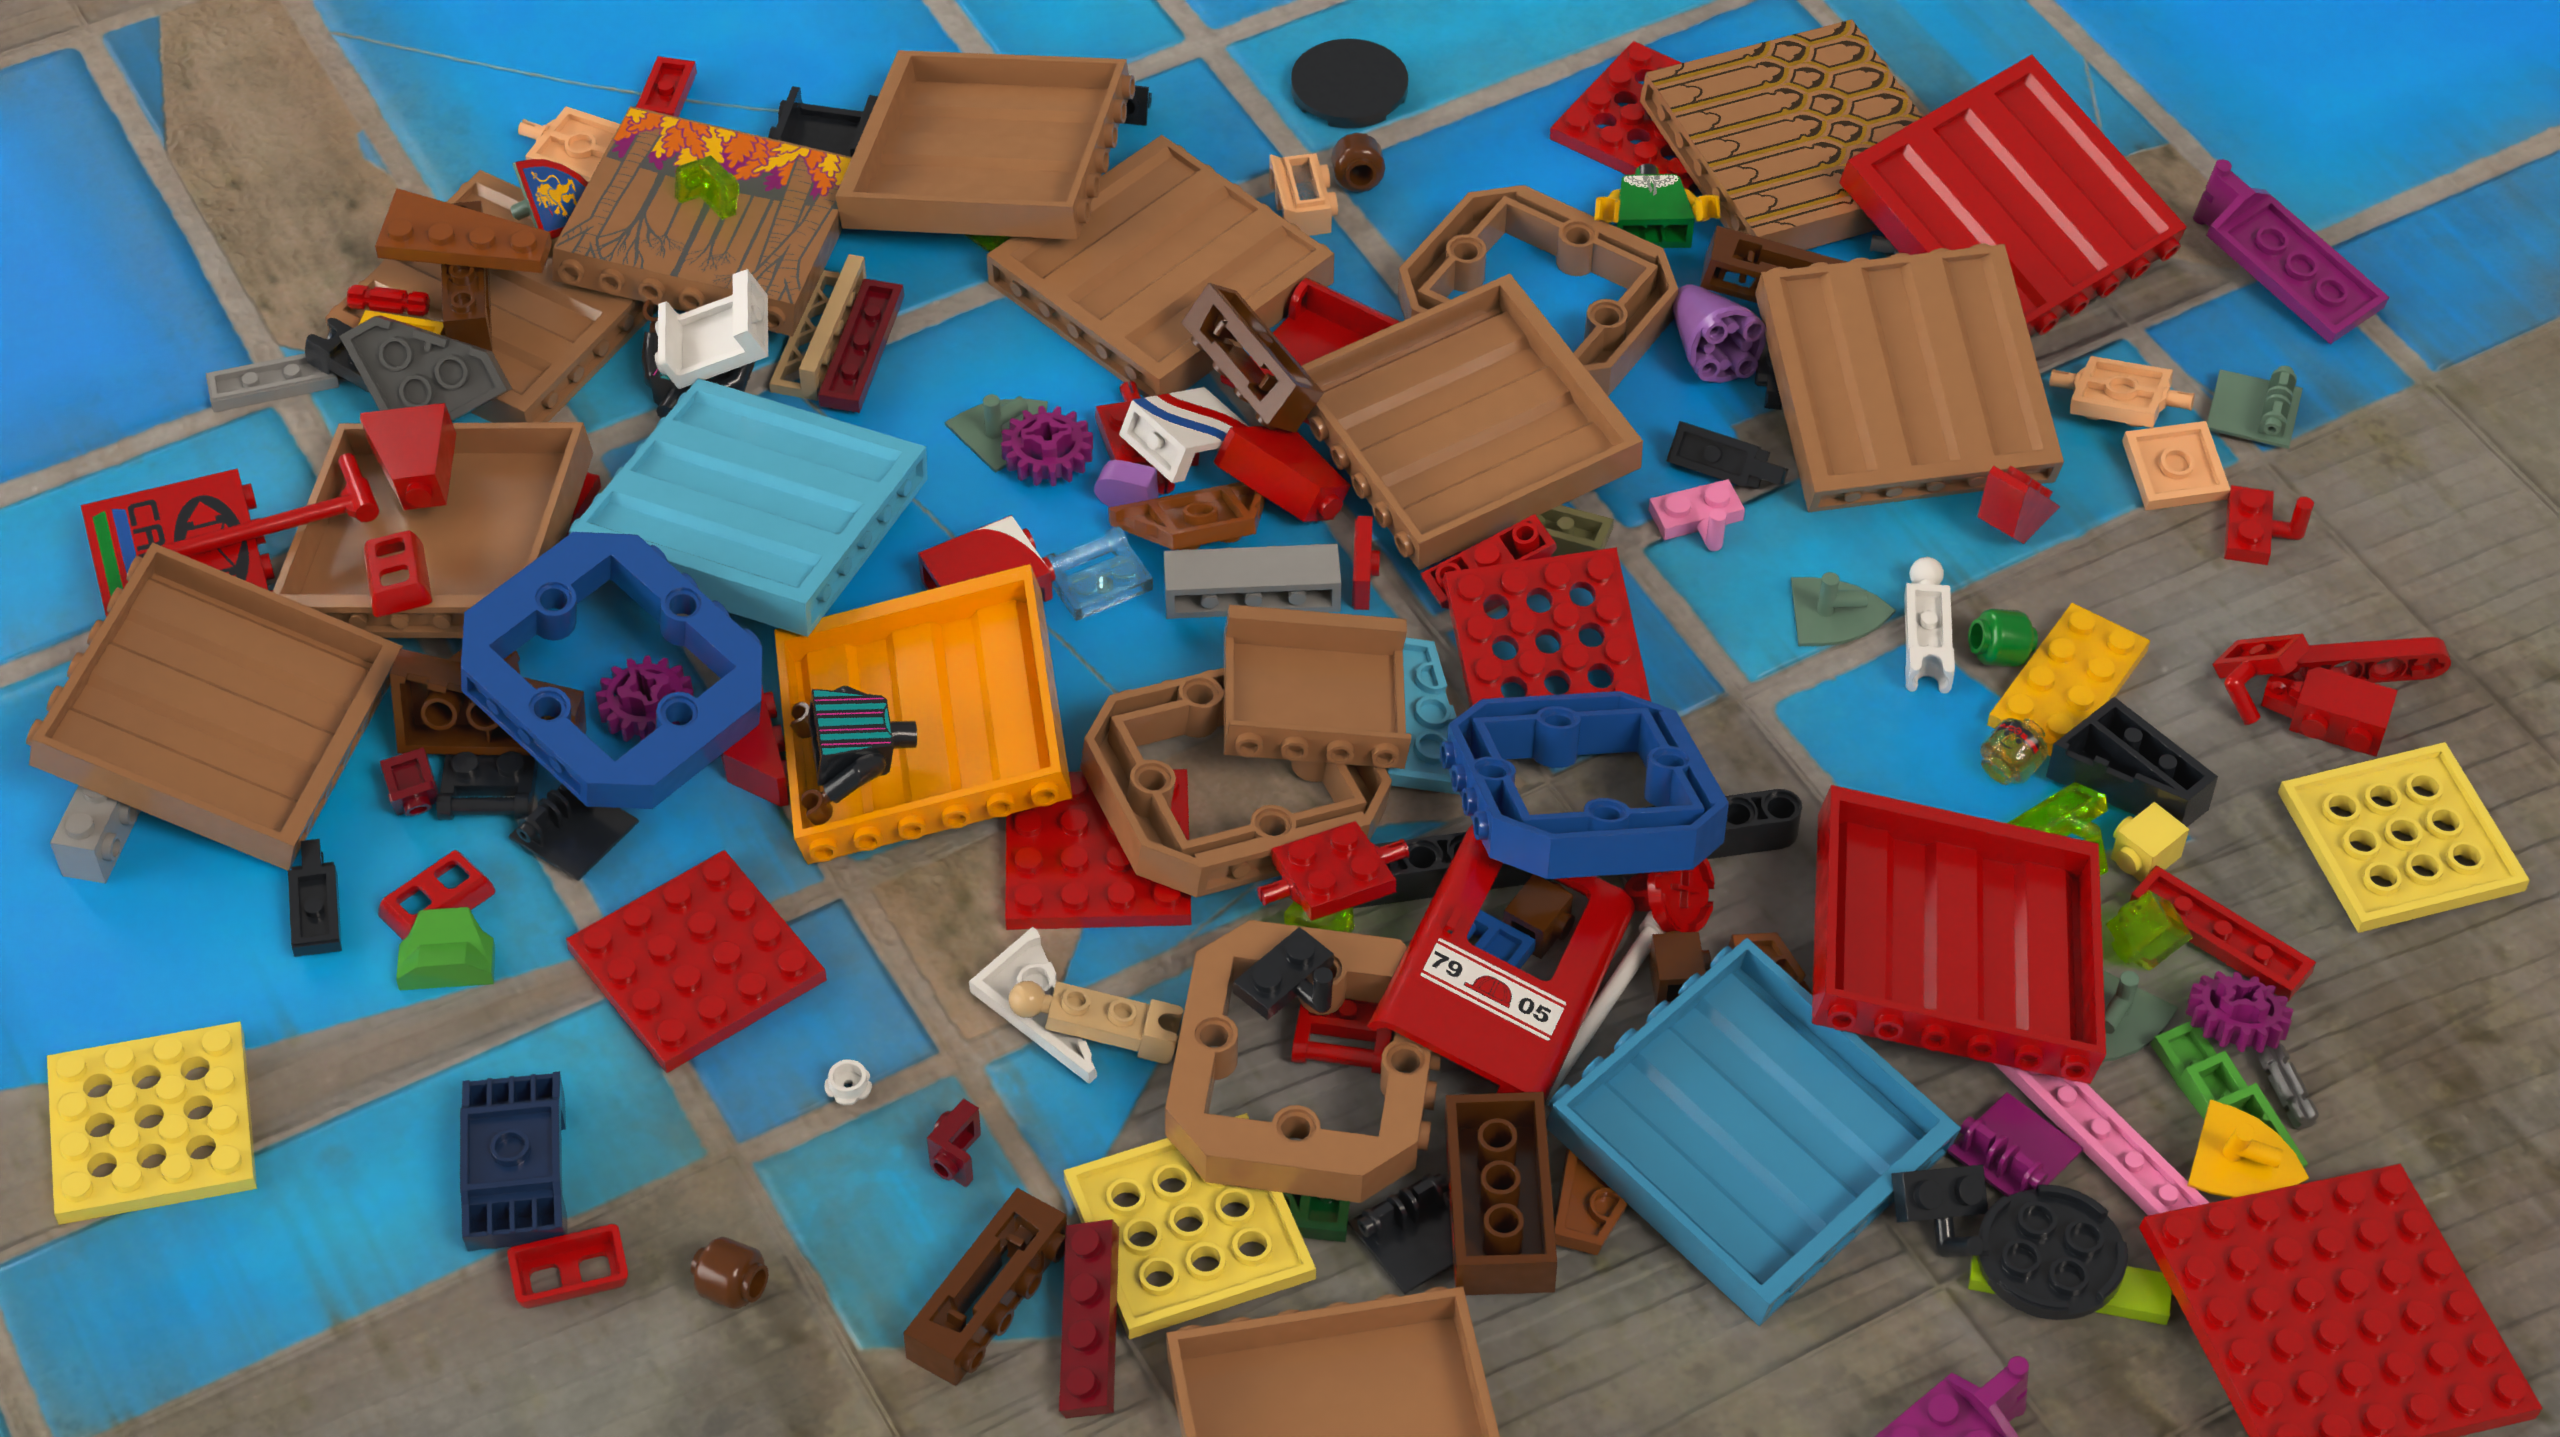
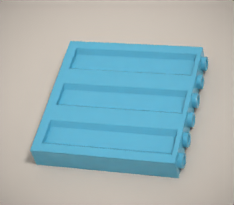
[569,378,928,637]

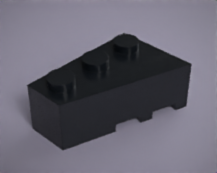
[2046,697,2218,827]

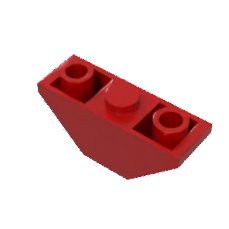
[1977,465,2060,544]
[1420,514,1557,613]
[721,687,789,807]

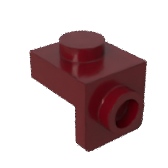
[380,747,439,816]
[927,1098,981,1187]

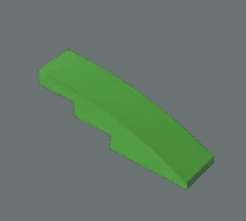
[2150,1021,2308,1168]

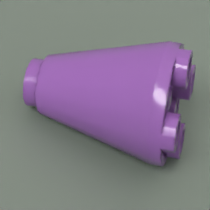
[1672,284,1766,383]

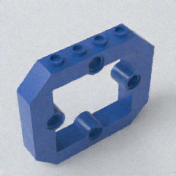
[461,532,763,809]
[1440,691,1729,879]

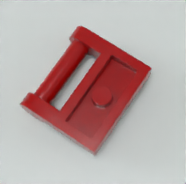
[1291,999,1393,1074]

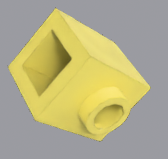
[2111,802,2189,882]

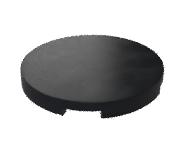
[1291,39,1408,128]
[1977,1184,2128,1320]

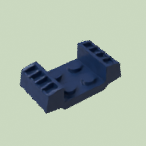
[460,1071,567,1251]

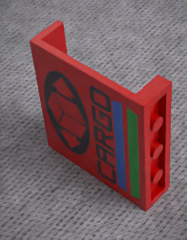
[81,468,275,617]

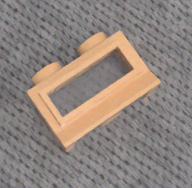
[1269,153,1338,236]

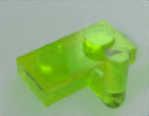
[2007,782,2109,875]

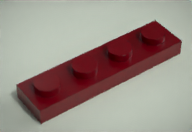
[818,279,904,413]
[1059,1219,1119,1419]

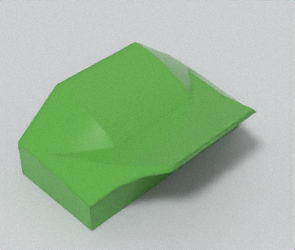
[396,907,495,990]

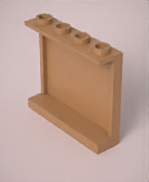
[1224,604,1411,769]

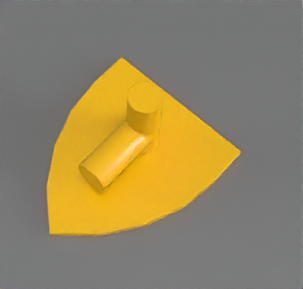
[2187,1099,2309,1198]

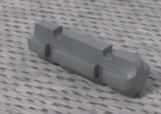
[2258,1043,2319,1130]

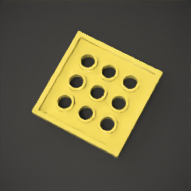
[2278,742,2530,933]
[47,1021,257,1225]
[1064,1113,1316,1340]

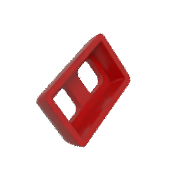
[364,530,432,617]
[378,850,495,940]
[507,1224,628,1309]

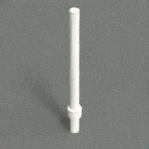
[1546,911,1666,1101]

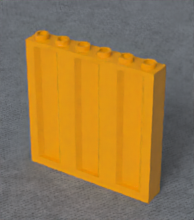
[774,564,1072,865]

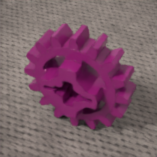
[1001,406,1093,486]
[596,655,694,742]
[2186,971,2293,1053]

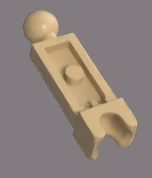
[1009,981,1184,1064]

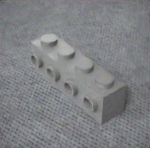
[50,785,141,884]

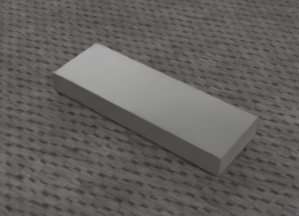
[206,353,339,412]

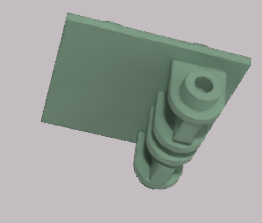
[2207,366,2303,449]

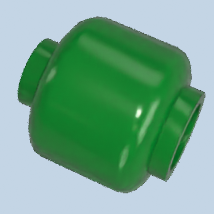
[1968,609,2038,667]

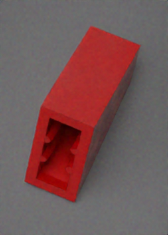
[360,403,457,510]
[1213,426,1351,522]

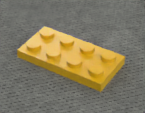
[1987,603,2150,757]

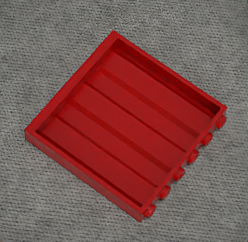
[1839,55,2187,337]
[1812,785,2106,1084]

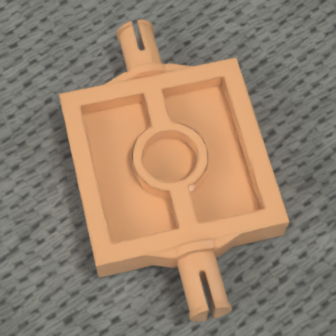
[518,106,620,182]
[2049,356,2195,428]

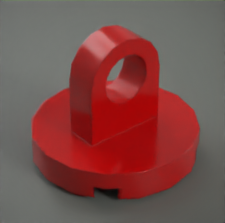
[1623,858,1715,933]

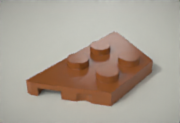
[1108,482,1266,550]

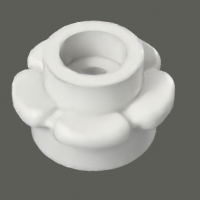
[824,1060,872,1105]

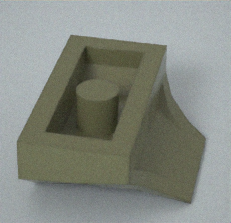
[1537,505,1614,557]

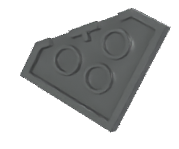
[339,315,512,422]

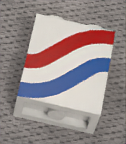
[1119,387,1249,483]

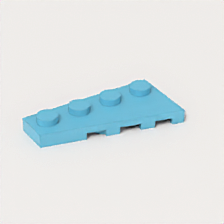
[1385,637,1460,795]

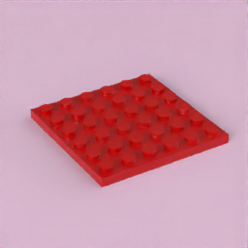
[2139,1163,2543,1437]

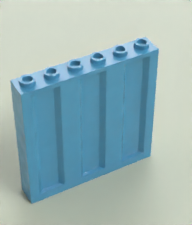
[1546,938,1961,1327]

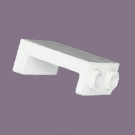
[655,269,768,389]

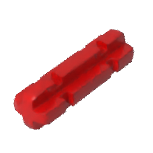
[347,284,430,316]

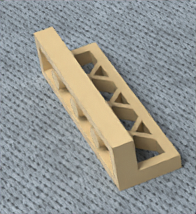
[769,254,866,401]

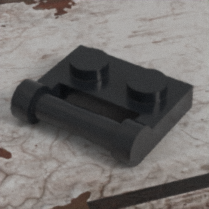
[436,751,539,820]

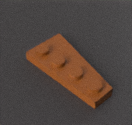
[375,188,552,273]

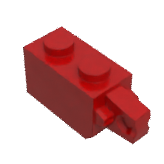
[2261,667,2398,757]

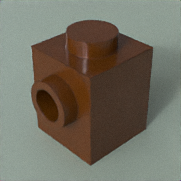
[1503,874,1575,959]
[1648,931,1711,1006]

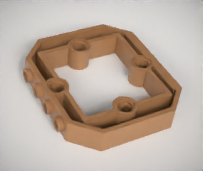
[1398,185,1678,396]
[1080,668,1392,898]
[1165,920,1442,1203]

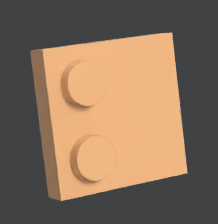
[2122,421,2231,511]

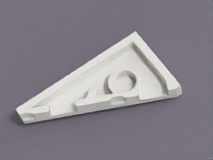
[969,927,1097,1084]

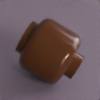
[1331,133,1385,192]
[691,1237,769,1309]

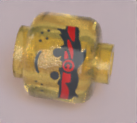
[1980,718,2048,785]

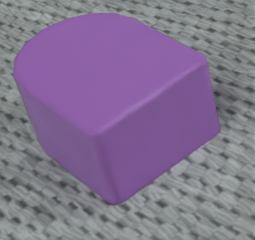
[1094,460,1159,507]

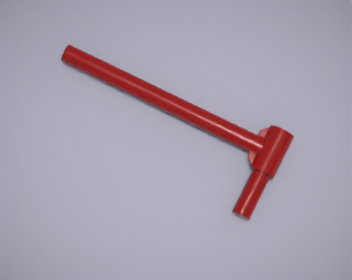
[162,453,379,557]

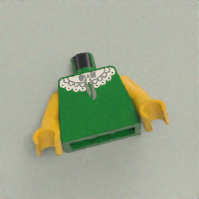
[1594,164,1721,248]

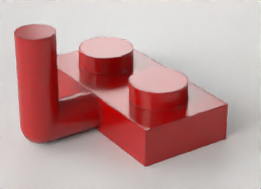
[2224,485,2314,565]
[2212,633,2310,725]

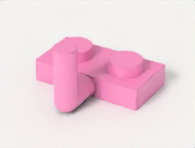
[1648,479,1745,552]

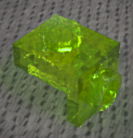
[675,155,739,219]

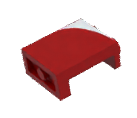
[918,515,1056,602]

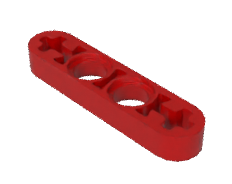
[2281,637,2451,683]

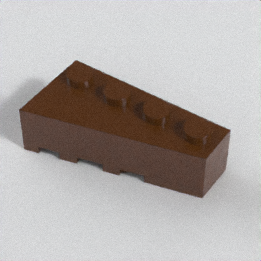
[390,648,587,756]

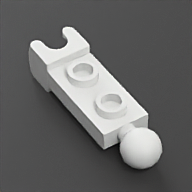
[1904,556,1955,694]

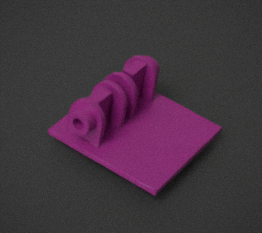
[1947,1092,2083,1197]

